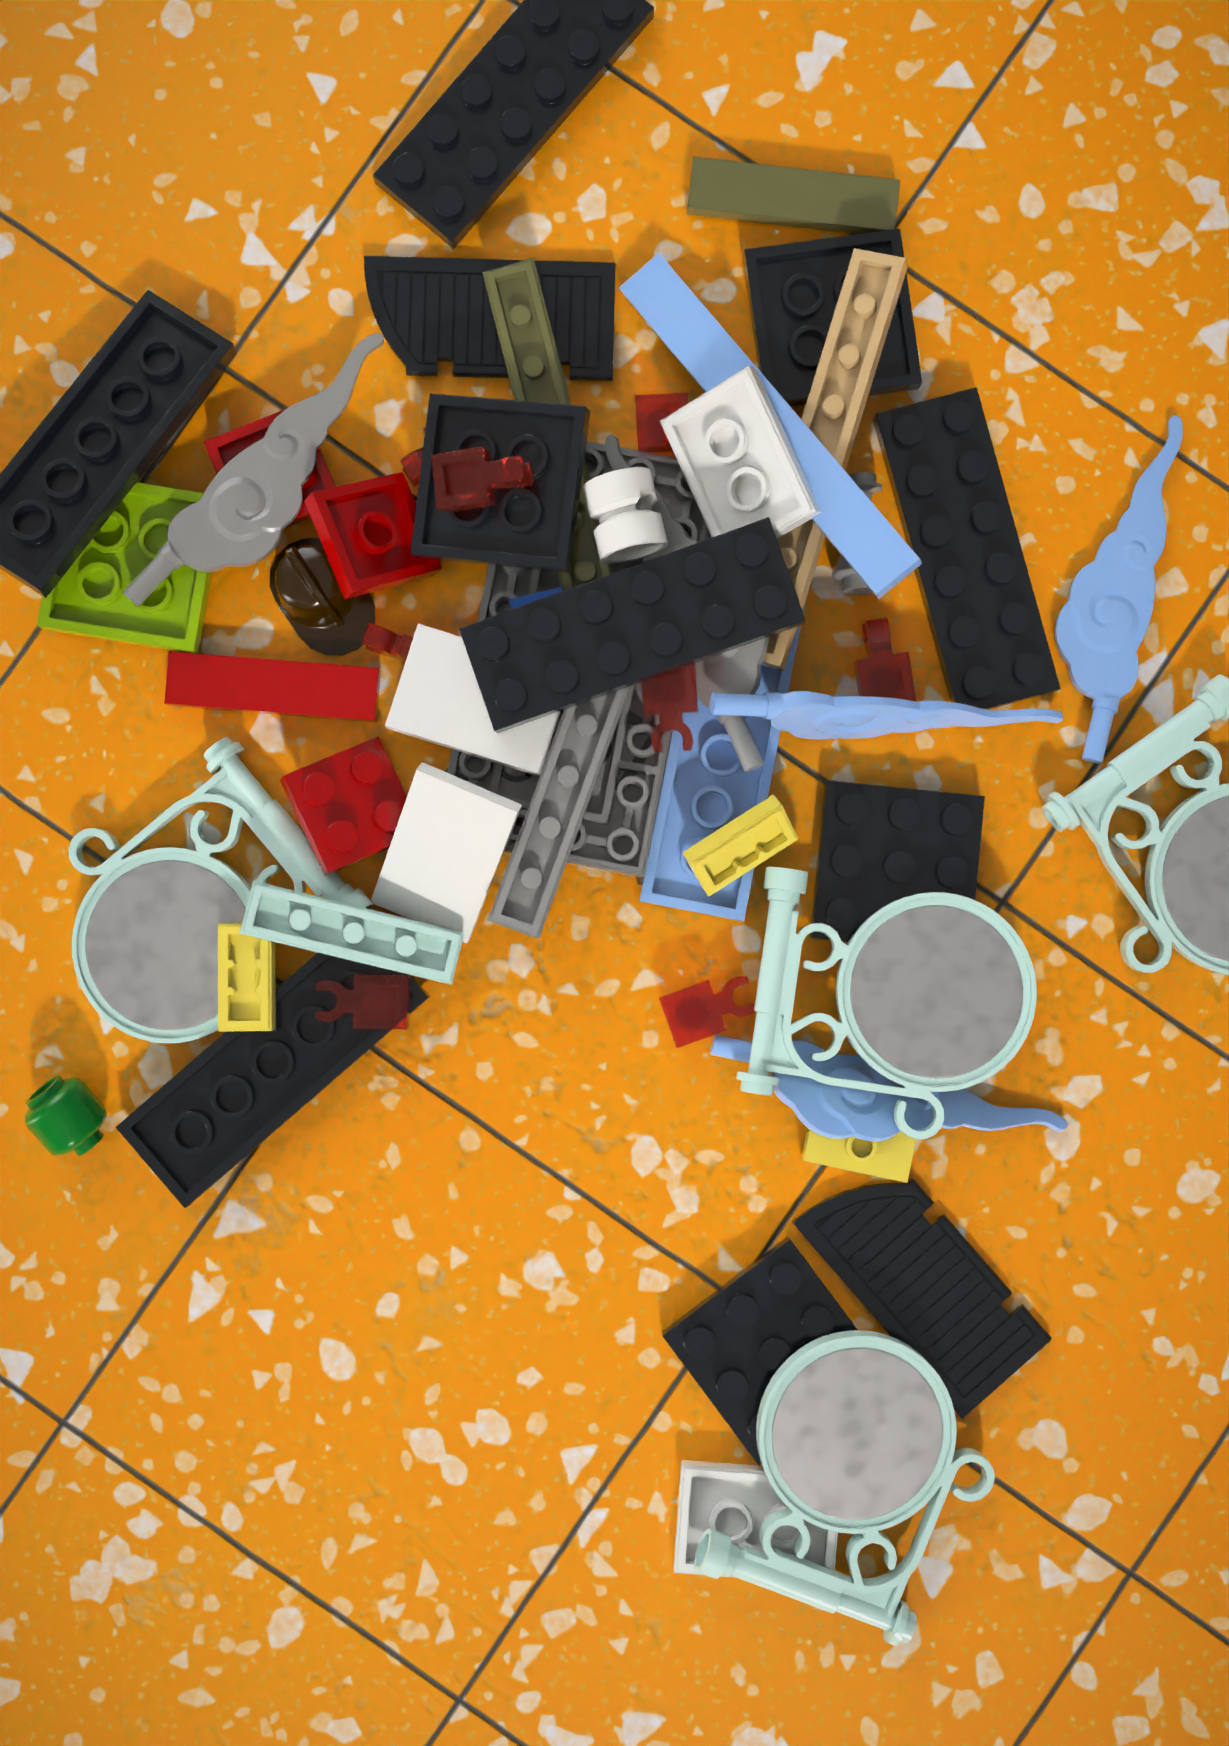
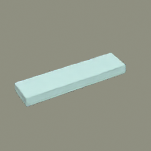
[240,880,465,985]

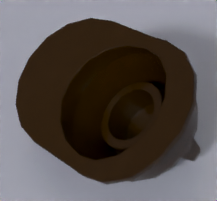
[270,538,375,656]

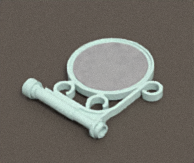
[1042,674,1229,975]
[68,737,373,1043]
[736,867,1037,1139]
[694,1330,995,1645]

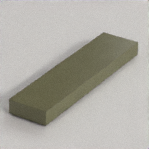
[687,156,900,234]

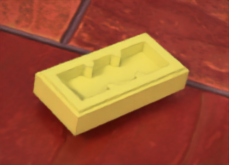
[682,795,798,897]
[218,923,276,1032]
[801,1129,916,1183]

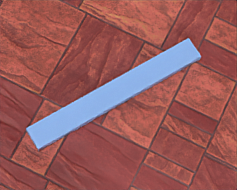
[619,253,922,599]

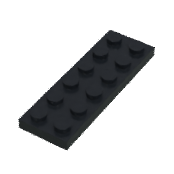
[373,0,654,249]
[0,290,237,598]
[873,387,1061,710]
[459,517,806,733]
[116,953,430,1208]

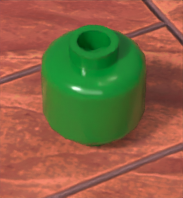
[25,1075,107,1156]

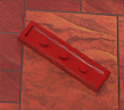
[164,651,381,722]

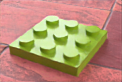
[37,482,212,653]

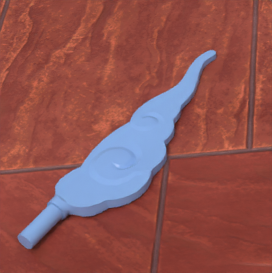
[1054,415,1183,764]
[709,691,1063,740]
[710,1034,1068,1142]

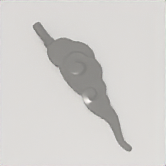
[122,333,384,607]
[605,435,769,773]

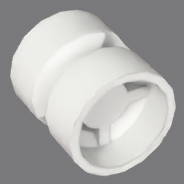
[583,467,669,564]

